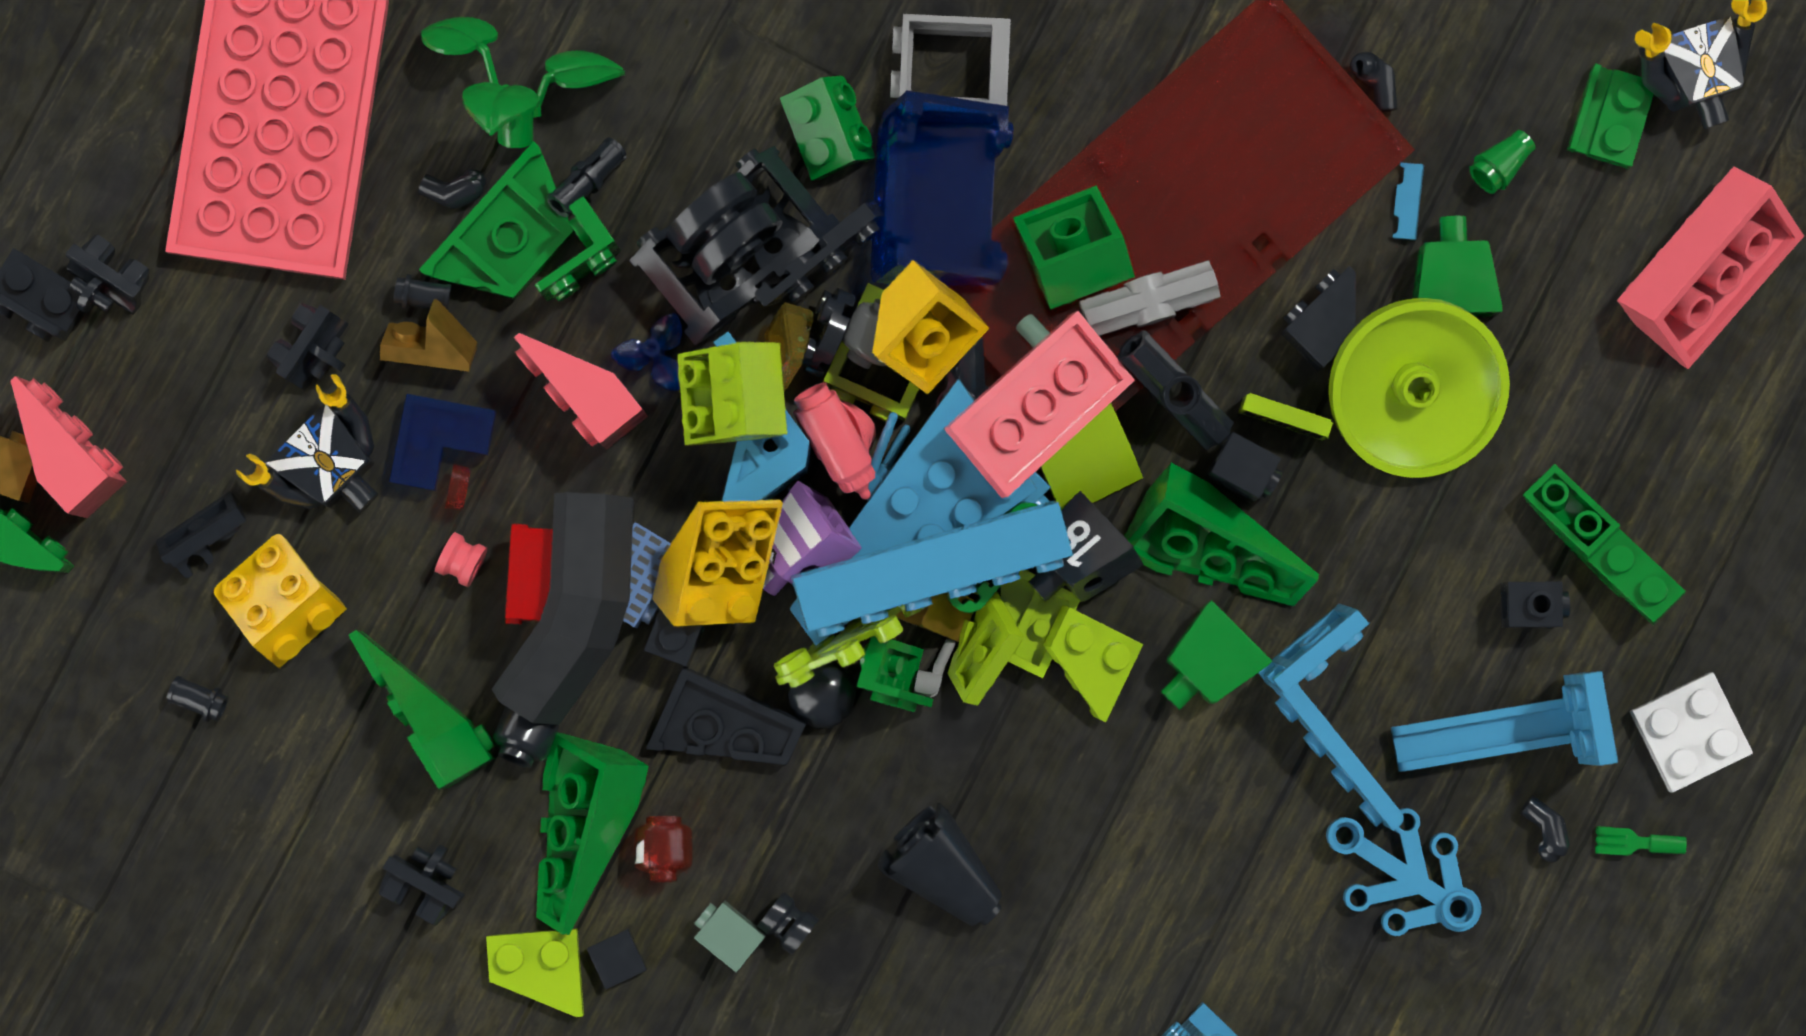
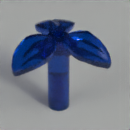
[610,313,682,391]

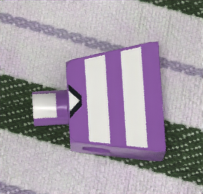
[763,481,862,596]

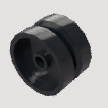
[666,172,783,285]

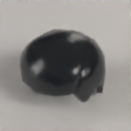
[788,659,857,728]

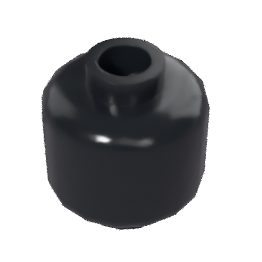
[493,707,559,767]

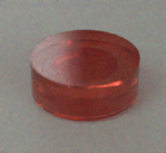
[445,464,471,511]

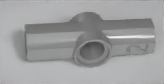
[1079,260,1221,337]

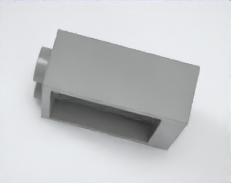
[890,14,1011,115]

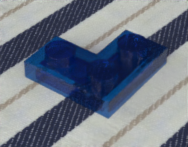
[389,394,497,491]

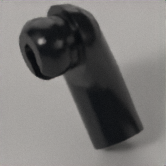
[418,169,486,209]

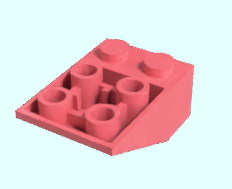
[514,333,648,450]
[11,376,127,518]

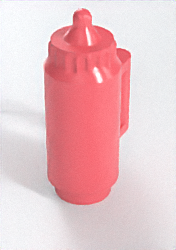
[793,383,876,500]

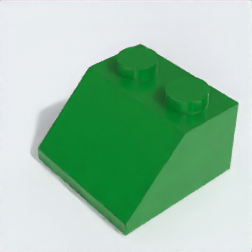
[1013,185,1135,309]

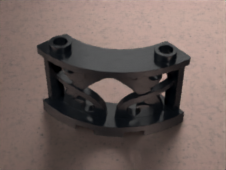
[629,146,840,345]

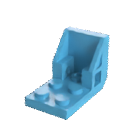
[714,332,811,502]

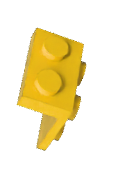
[214,534,347,668]

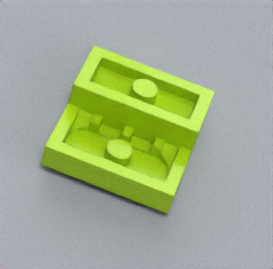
[1040,403,1143,511]

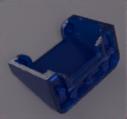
[871,90,1013,286]

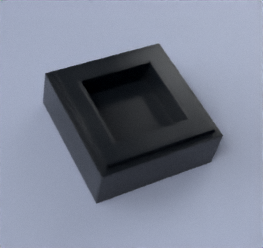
[587,928,647,989]

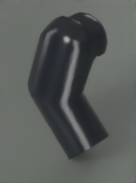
[1350,52,1397,112]
[1520,795,1570,863]

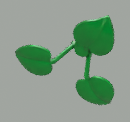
[421,17,625,148]

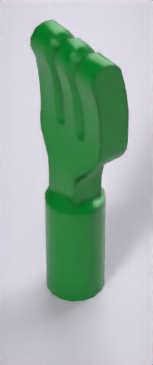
[1595,826,1687,855]

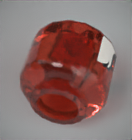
[634,816,693,882]

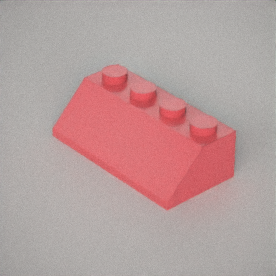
[1617,167,1804,369]

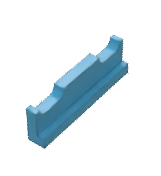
[1393,163,1424,241]

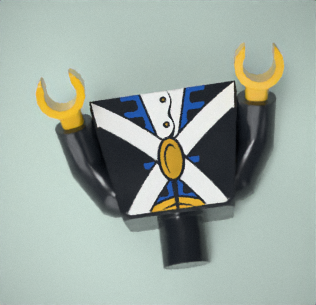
[1635,0,1767,129]
[236,374,378,513]

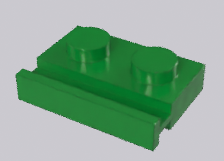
[1567,63,1653,169]

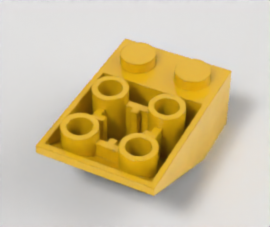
[652,500,783,626]

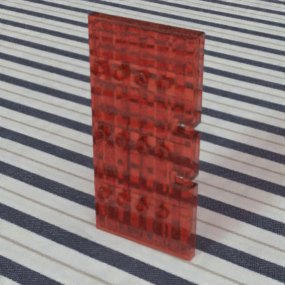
[936,0,1415,412]

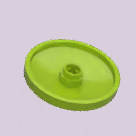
[1329,298,1510,478]

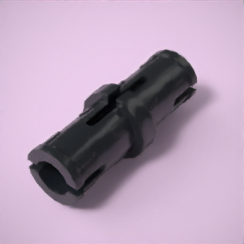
[547,137,627,217]

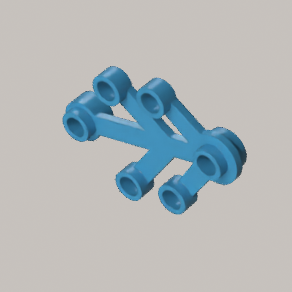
[1326,808,1481,936]

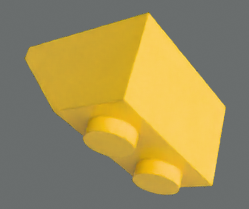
[872,260,990,394]

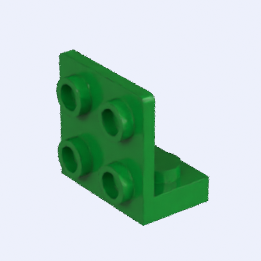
[534,196,621,302]

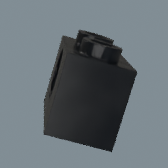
[1204,432,1283,503]

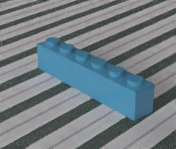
[791,501,1073,637]

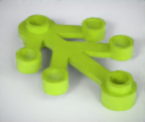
[774,605,927,688]

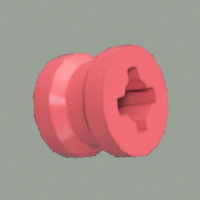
[435,532,488,587]

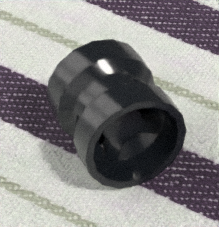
[756,892,819,955]

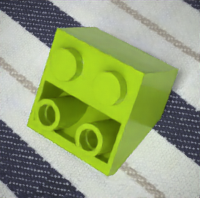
[677,342,787,445]

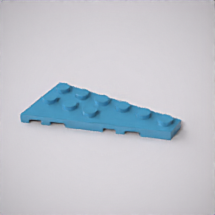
[790,378,1037,645]

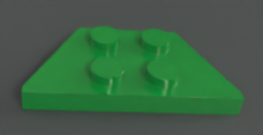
[419,141,574,300]

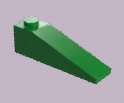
[1124,463,1319,606]
[349,630,496,789]
[536,733,649,935]

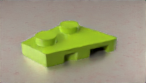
[1001,570,1080,678]
[948,583,1024,706]
[1043,605,1143,722]
[486,928,584,1017]

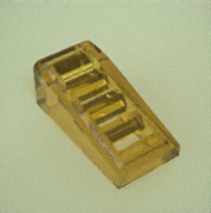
[765,302,814,391]

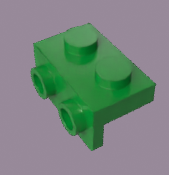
[780,76,875,181]
[857,636,934,712]

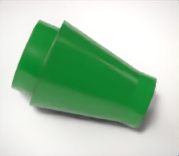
[1469,130,1536,194]

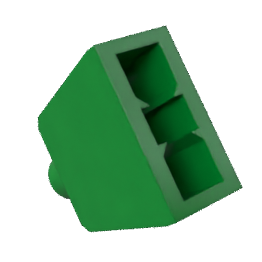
[1412,216,1503,317]
[1161,600,1272,710]

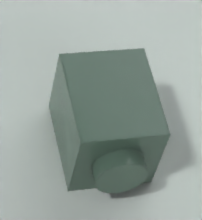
[694,900,766,972]

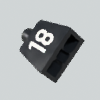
[1028,491,1143,602]

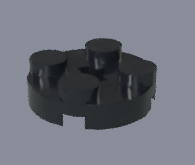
[797,288,855,378]

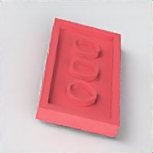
[944,311,1135,498]

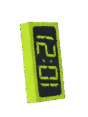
[1238,393,1333,441]

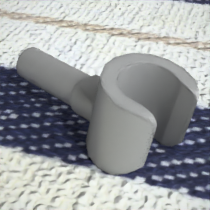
[914,638,956,698]

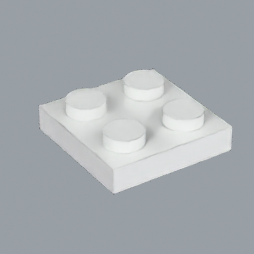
[1629,672,1753,792]

